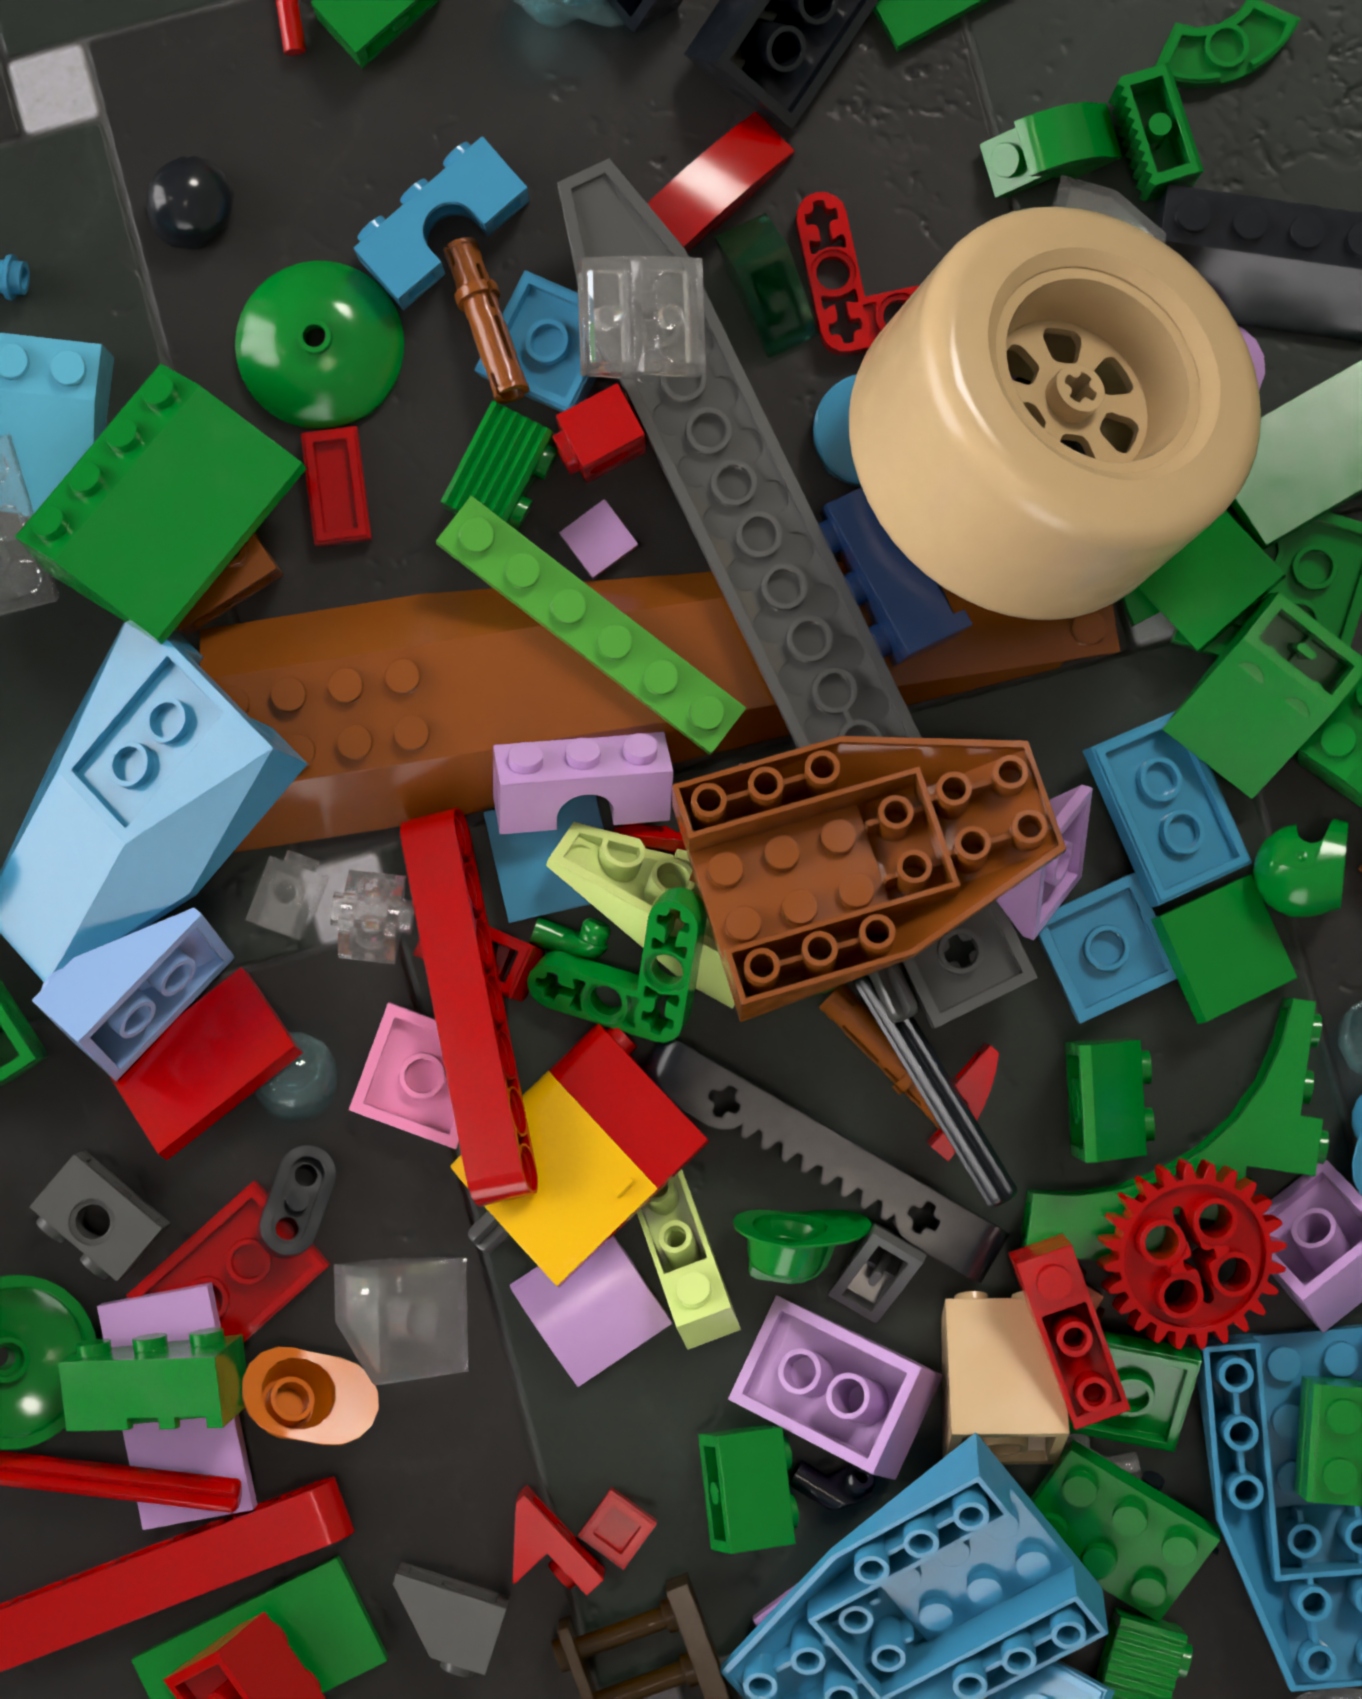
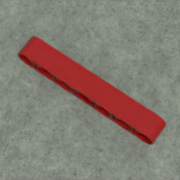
[400,807,538,1207]
[0,1476,355,1672]

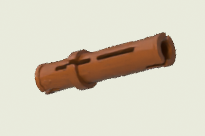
[443,237,530,404]
[818,983,941,1129]

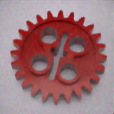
[1096,1158,1287,1349]

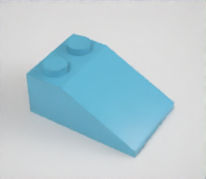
[0,333,114,517]

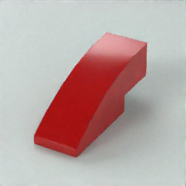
[647,111,795,254]

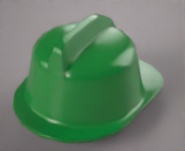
[732,1209,872,1284]

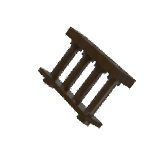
[551,1572,733,1699]

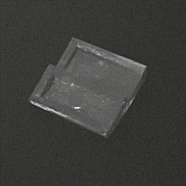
[577,256,706,379]

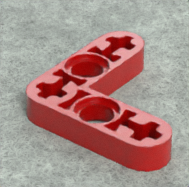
[795,192,920,356]

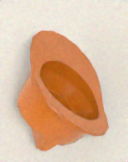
[242,1346,379,1445]

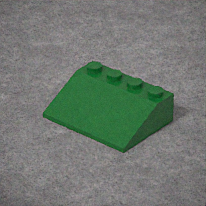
[15,363,307,645]

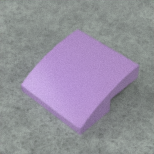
[510,1235,672,1387]

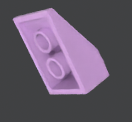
[728,1295,943,1480]

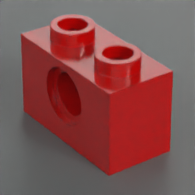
[552,383,646,484]

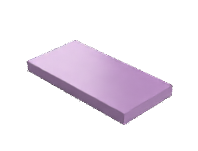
[97,1282,257,1530]

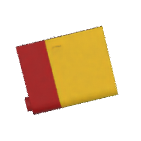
[450,1024,710,1288]

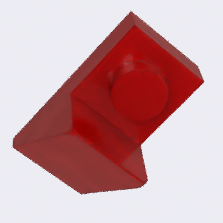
[513,1485,605,1595]

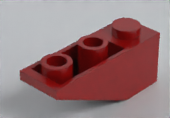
[1008,1233,1131,1430]

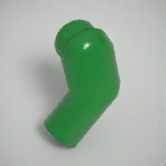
[529,917,611,958]

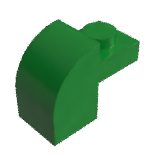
[979,102,1123,198]

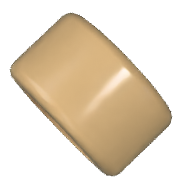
[849,207,1261,620]

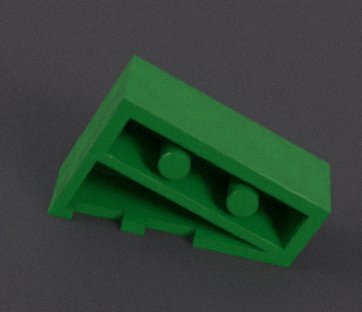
[58,1327,246,1431]

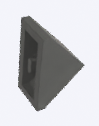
[828,1218,927,1324]

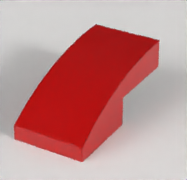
[926,1043,999,1162]

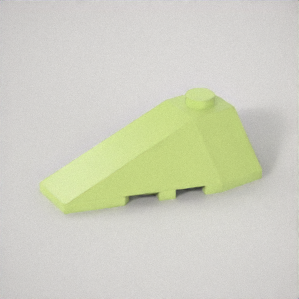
[546,822,735,1009]

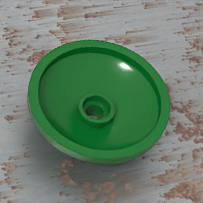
[235,261,405,430]
[0,1274,96,1450]

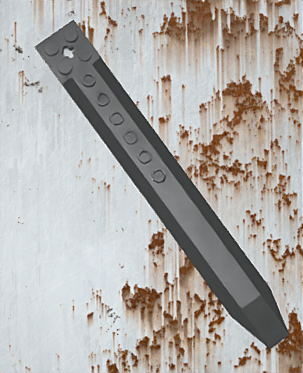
[557,158,1038,1029]

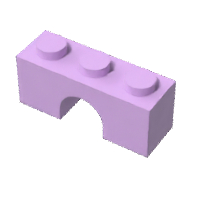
[493,732,673,834]

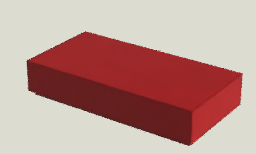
[301,426,373,547]

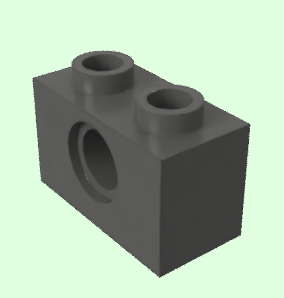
[29,1150,171,1281]

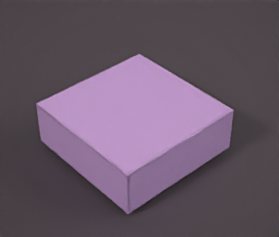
[559,499,639,580]

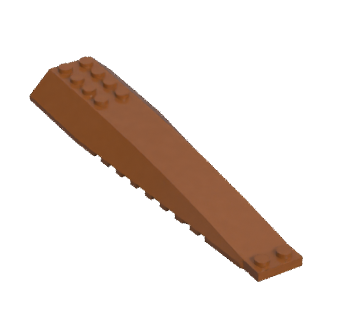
[200,562,1120,853]

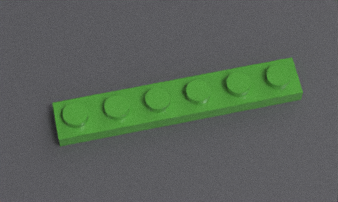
[436,496,746,755]

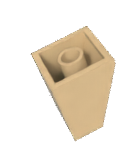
[941,1291,1069,1465]

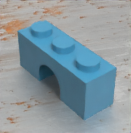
[353,136,530,311]

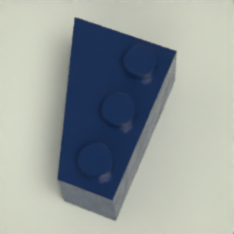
[818,487,973,667]

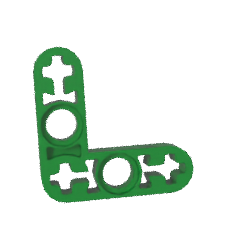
[527,887,707,1043]

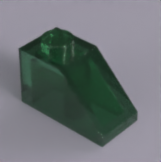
[715,213,819,358]

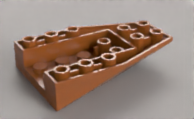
[672,736,1066,1022]

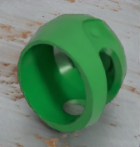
[1253,819,1349,918]

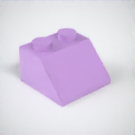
[1263,1160,1362,1333]

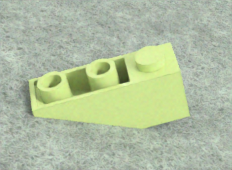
[637,1169,741,1350]

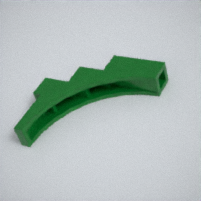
[1019,997,1329,1261]

